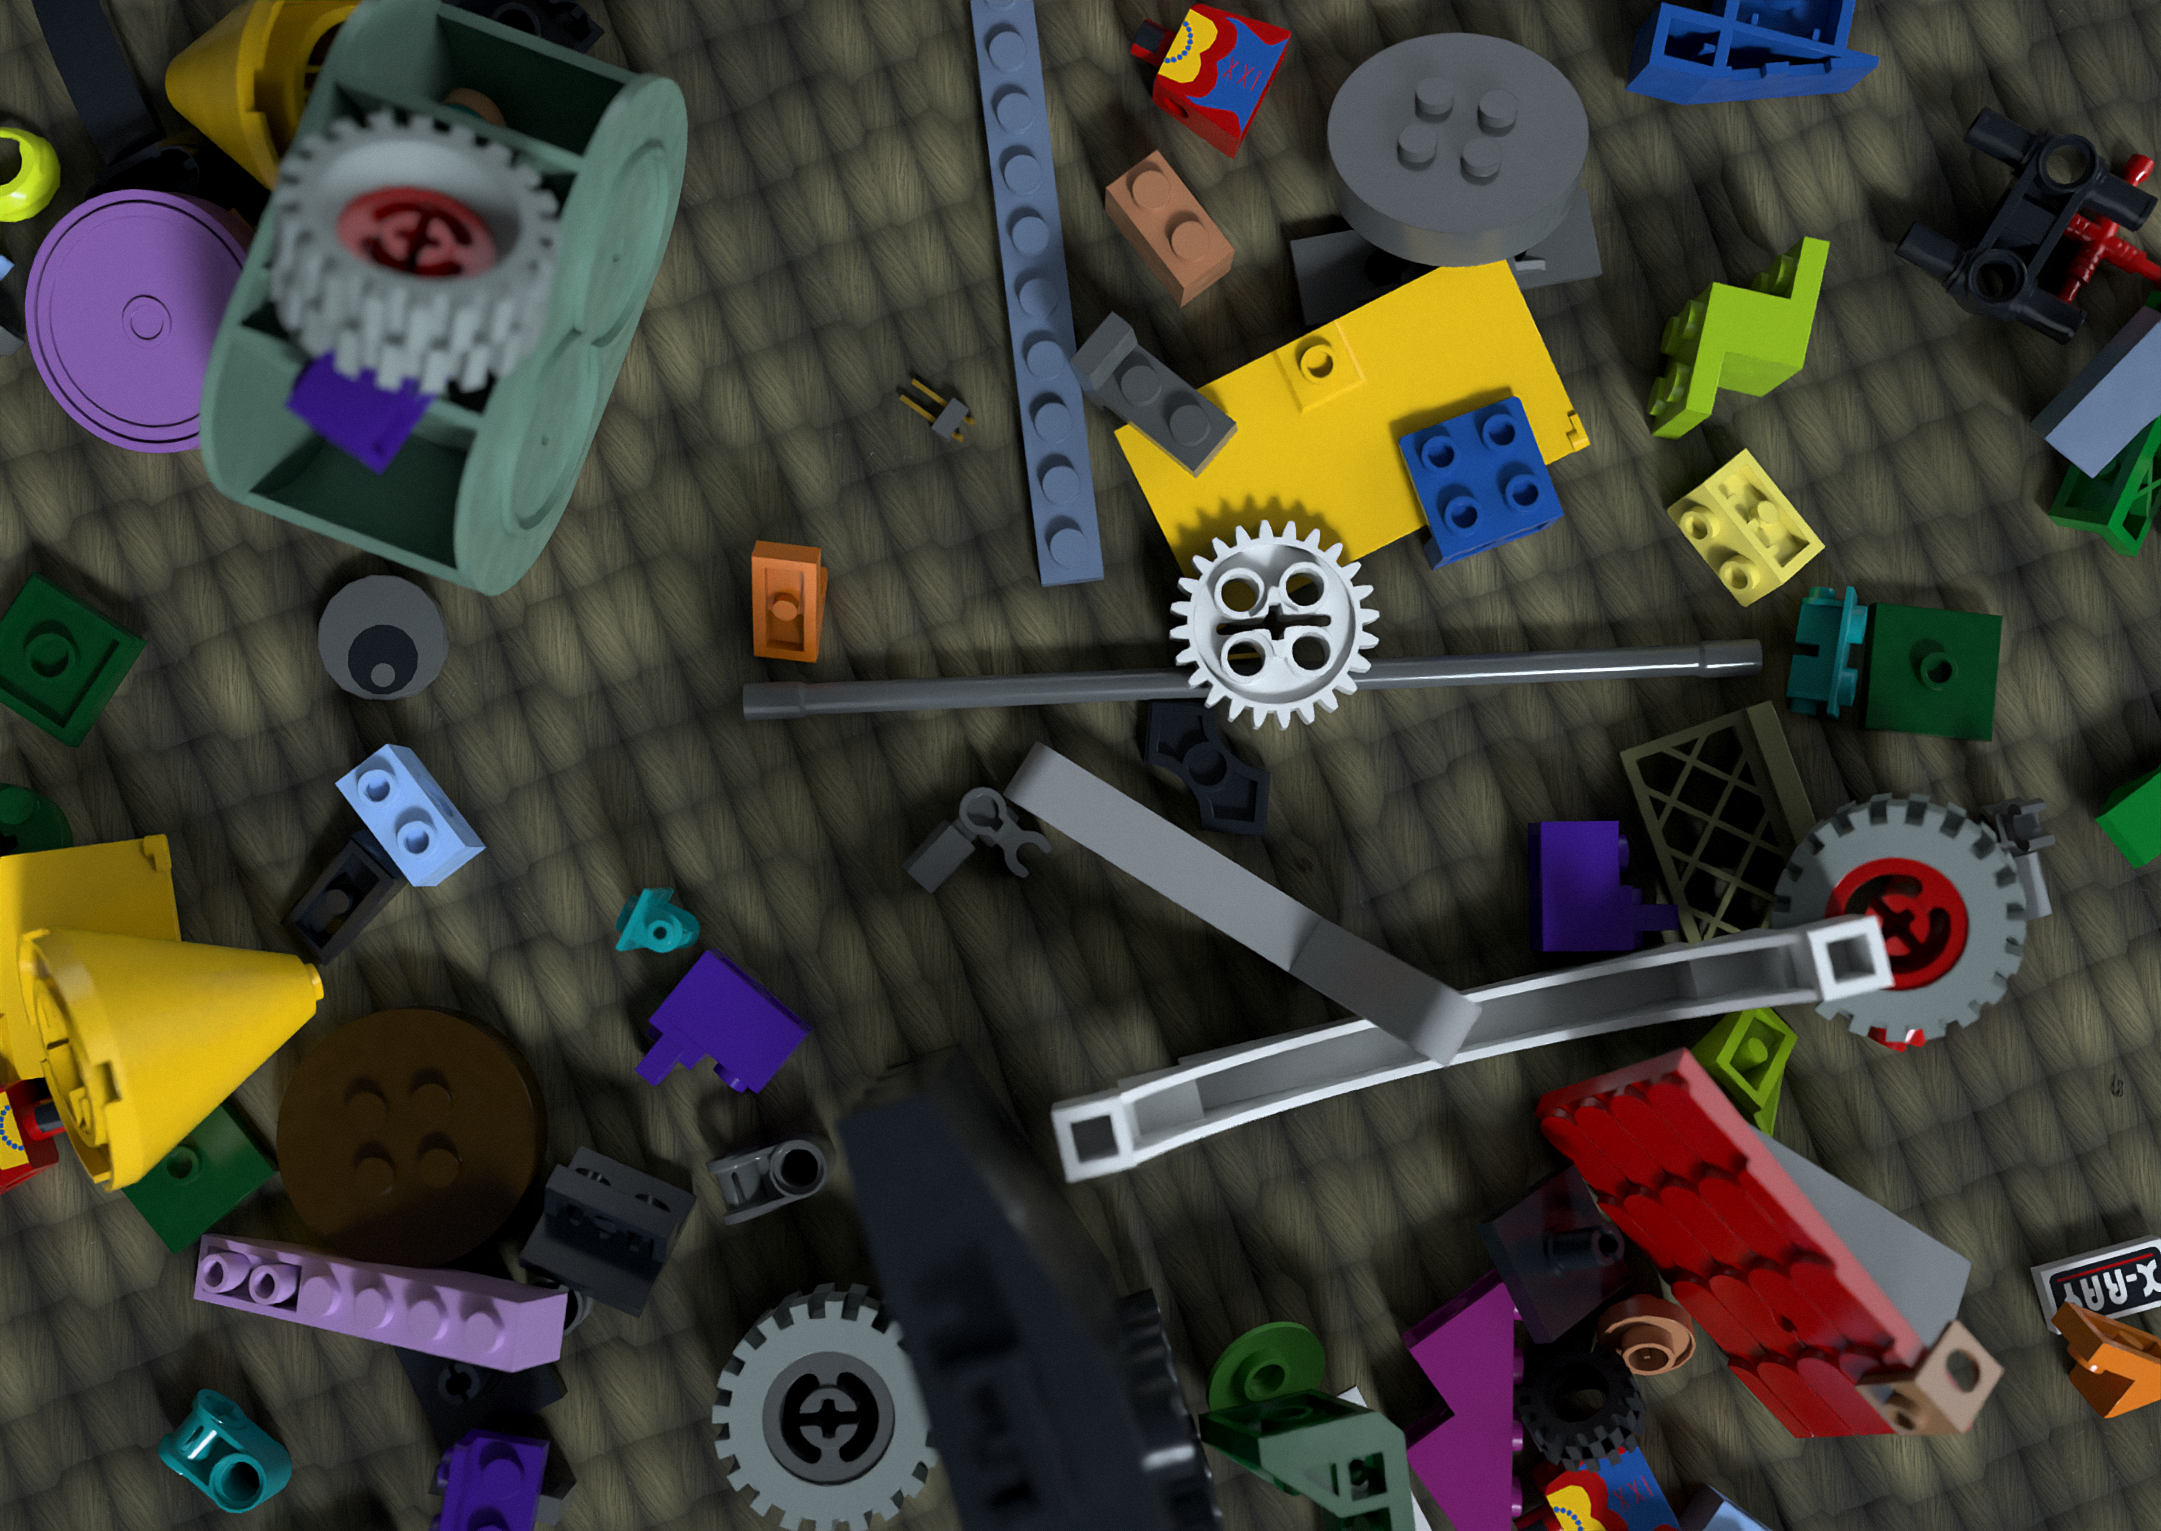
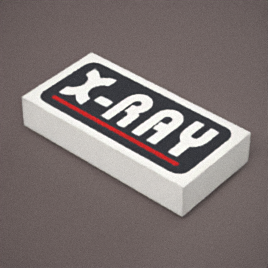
[2030,1234,2161,1334]

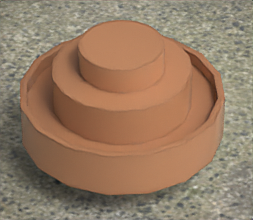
[1596,1294,1696,1375]

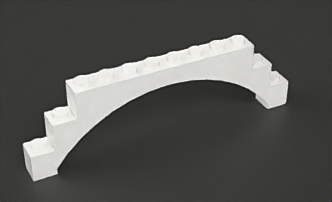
[1052,914,1893,1182]

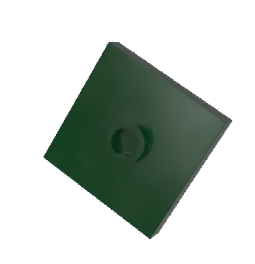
[0,571,149,748]
[1858,603,2003,743]
[121,1099,280,1255]

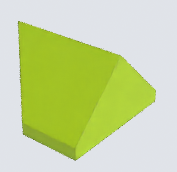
[1689,1006,1798,1138]

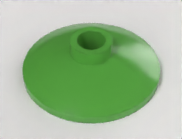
[1206,1321,1325,1412]

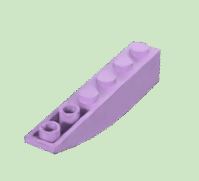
[193,1233,568,1372]

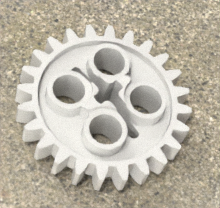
[1169,520,1379,730]

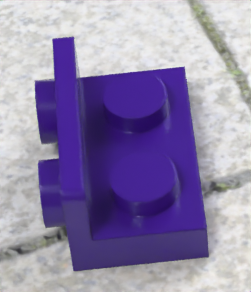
[429,1428,550,1531]

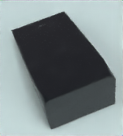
[280,828,409,966]

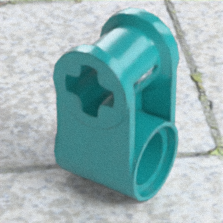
[156,1389,292,1513]

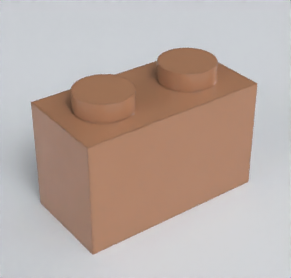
[1105,150,1235,308]

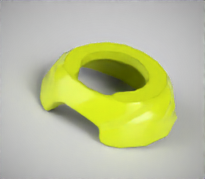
[0,127,61,222]

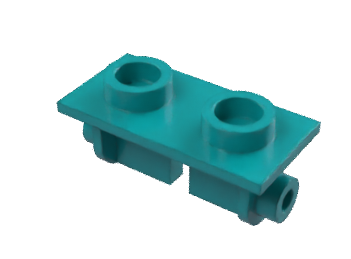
[1785,586,1867,722]
[615,887,700,952]

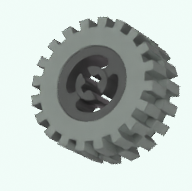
[712,1283,937,1531]

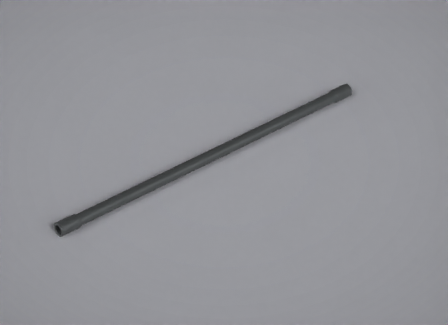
[743,638,1762,721]

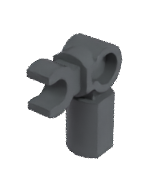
[900,787,1052,894]
[1974,797,2055,921]

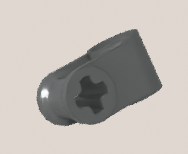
[705,1131,837,1225]

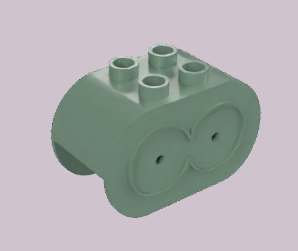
[199,0,688,596]

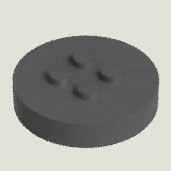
[1326,33,1589,267]

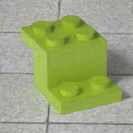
[1647,236,1830,440]

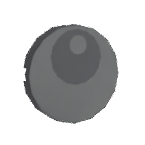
[318,575,449,701]

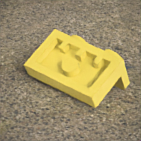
[1667,448,1825,607]

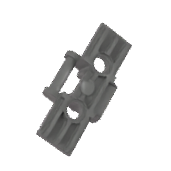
[1289,189,1602,329]

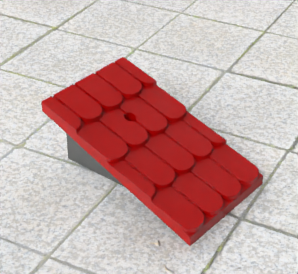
[1534,1048,1973,1438]

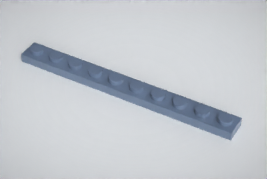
[970,0,1104,587]

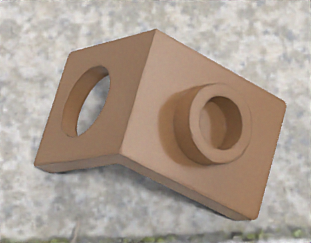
[1854,1320,2003,1436]

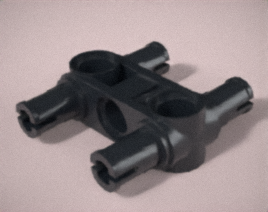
[1894,106,2158,346]

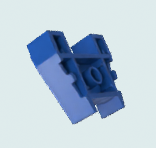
[1624,0,1879,105]

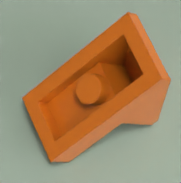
[751,540,828,663]
[2050,1301,2161,1418]

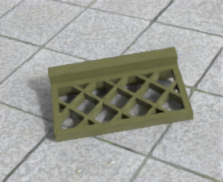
[1617,700,1850,943]

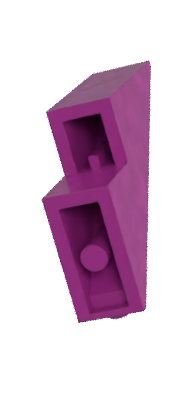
[1399,1266,1524,1531]

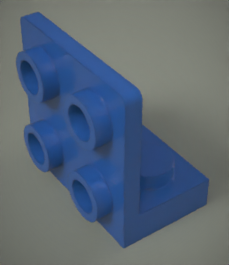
[1398,397,1564,571]

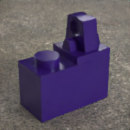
[283,348,450,474]
[1528,821,1678,952]
[634,948,814,1094]

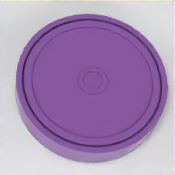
[25,189,256,453]

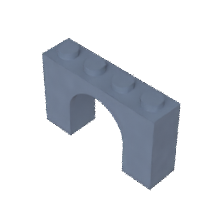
[2028,305,2161,479]

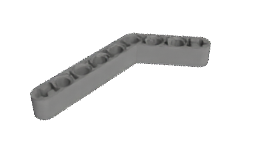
[1002,741,1483,1068]

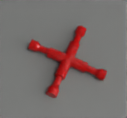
[2057,154,2161,304]

